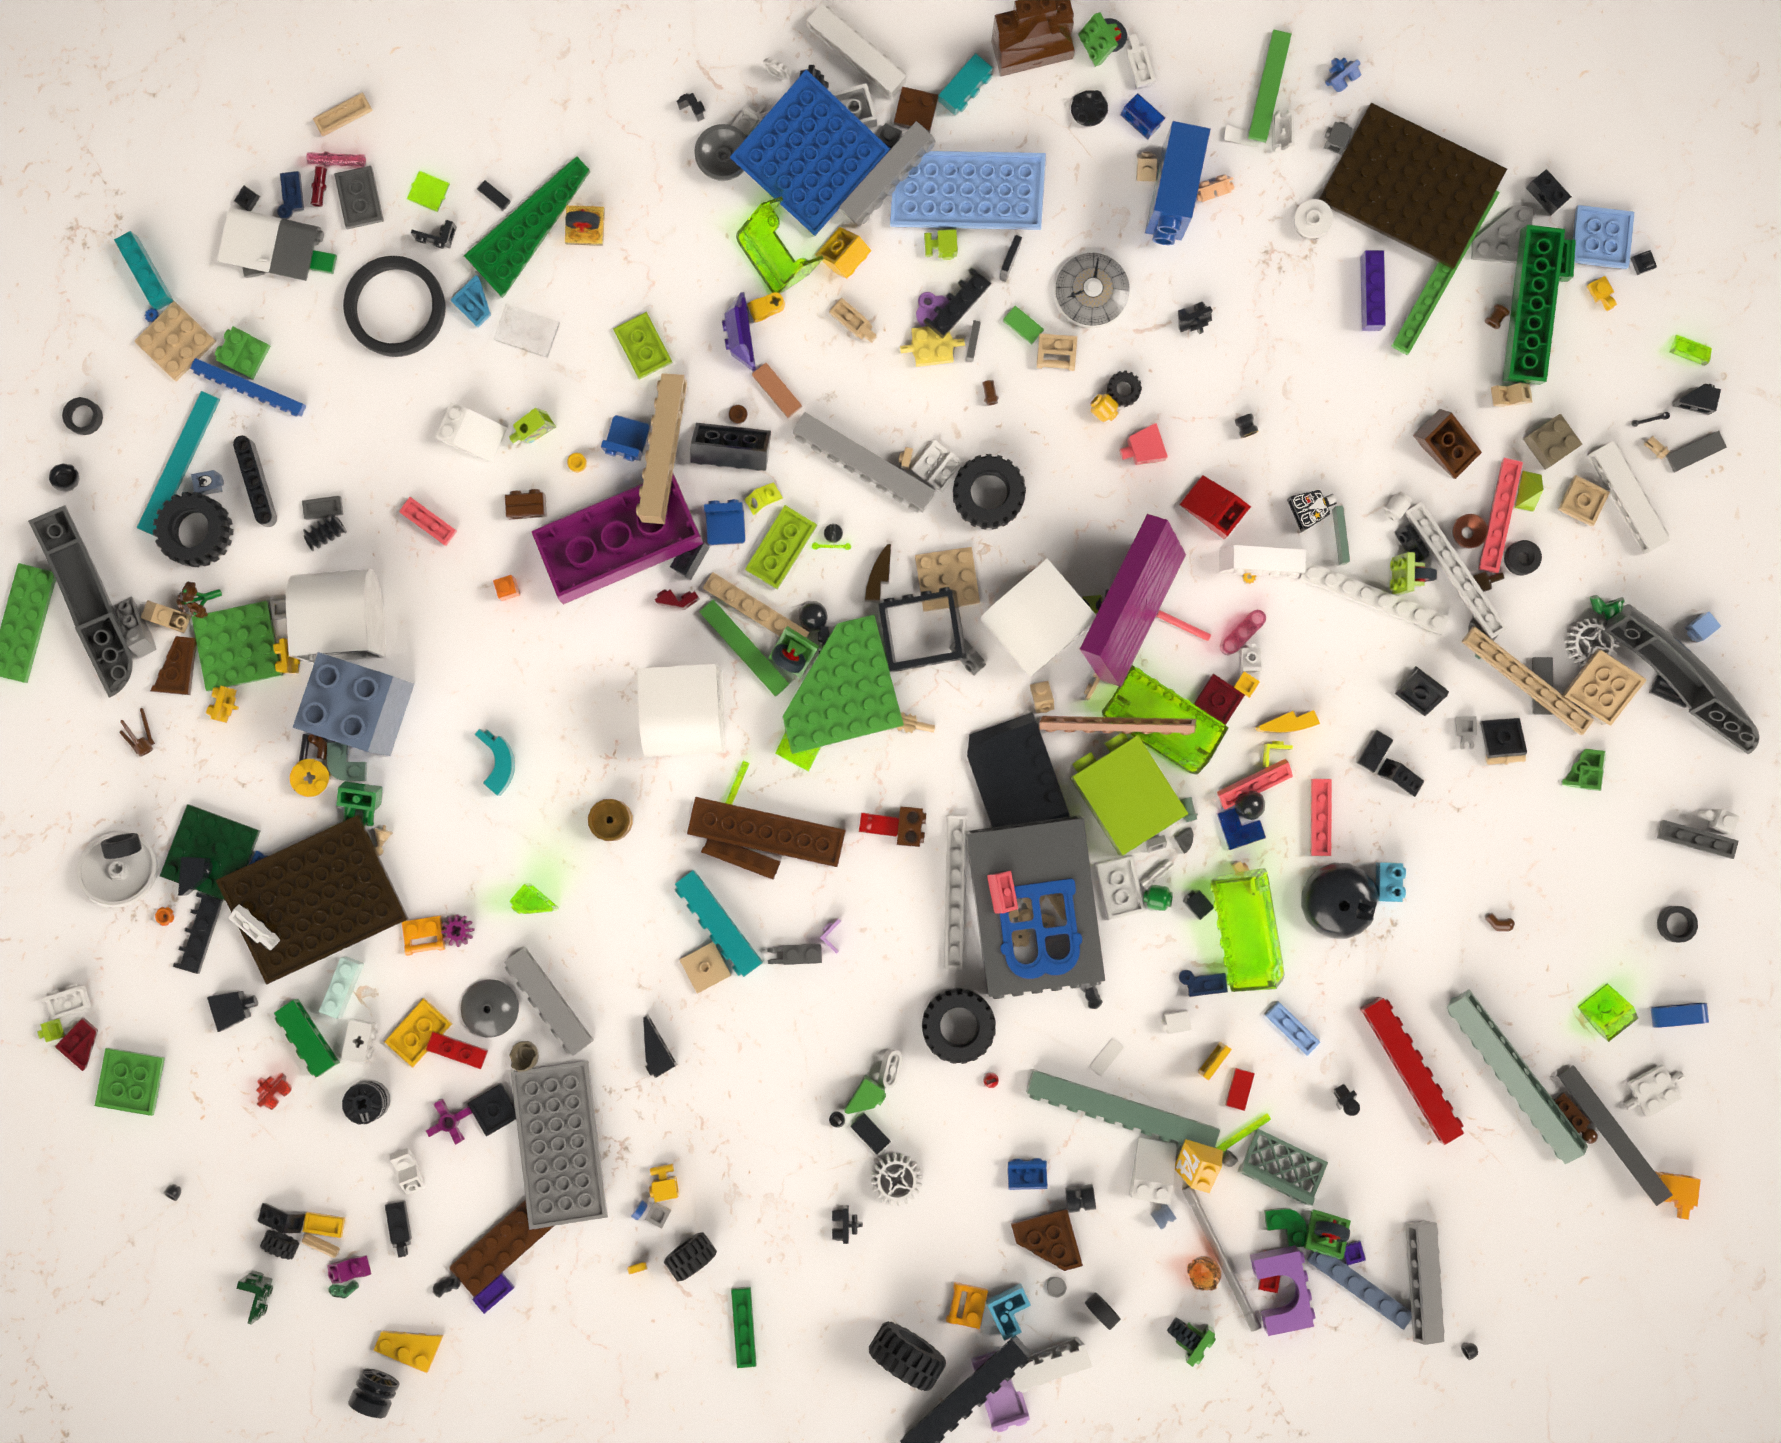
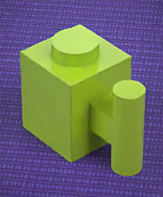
[924,229,958,260]

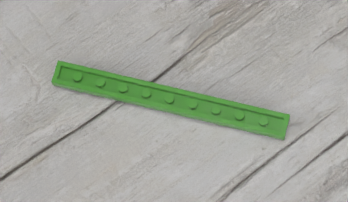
[1391,190,1500,356]

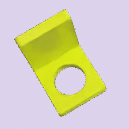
[744,482,783,515]
[1262,741,1293,768]

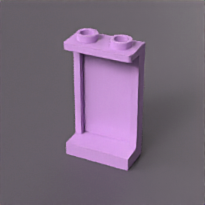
[971,1350,1030,1432]

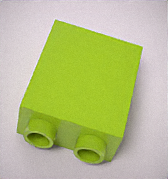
[1070,733,1188,856]

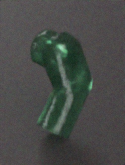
[328,1280,360,1299]

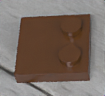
[894,86,939,133]

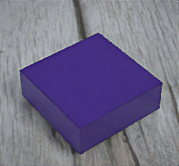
[1344,1240,1366,1266]

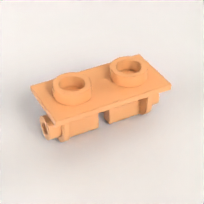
[1196,174,1234,202]

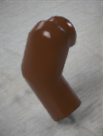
[308,734,327,759]

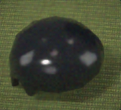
[49,463,80,492]
[798,601,828,631]
[1235,791,1266,820]

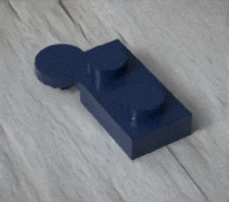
[277,171,304,219]
[1179,970,1228,997]

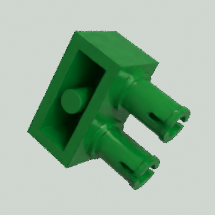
[337,781,383,826]

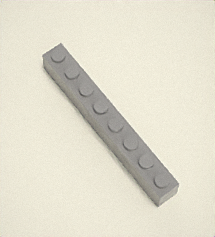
[793,412,935,513]

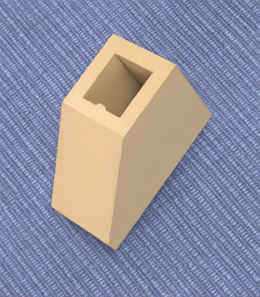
[141,600,191,633]

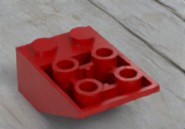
[1179,475,1251,540]

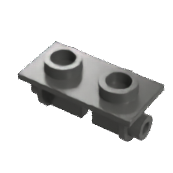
[949,638,986,676]

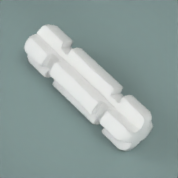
[1141,859,1174,889]

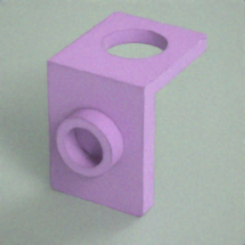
[820,918,841,954]

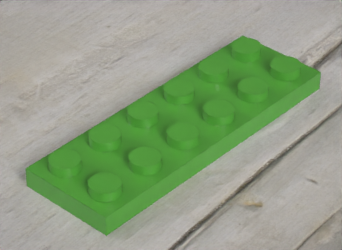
[0,563,56,683]

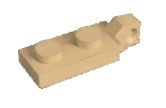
[829,298,877,343]

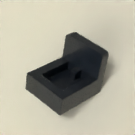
[676,93,706,122]

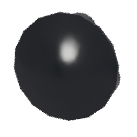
[1071,90,1108,127]

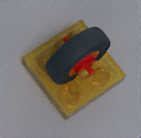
[565,205,605,246]

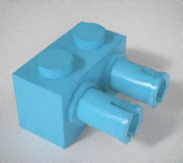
[1375,862,1406,902]

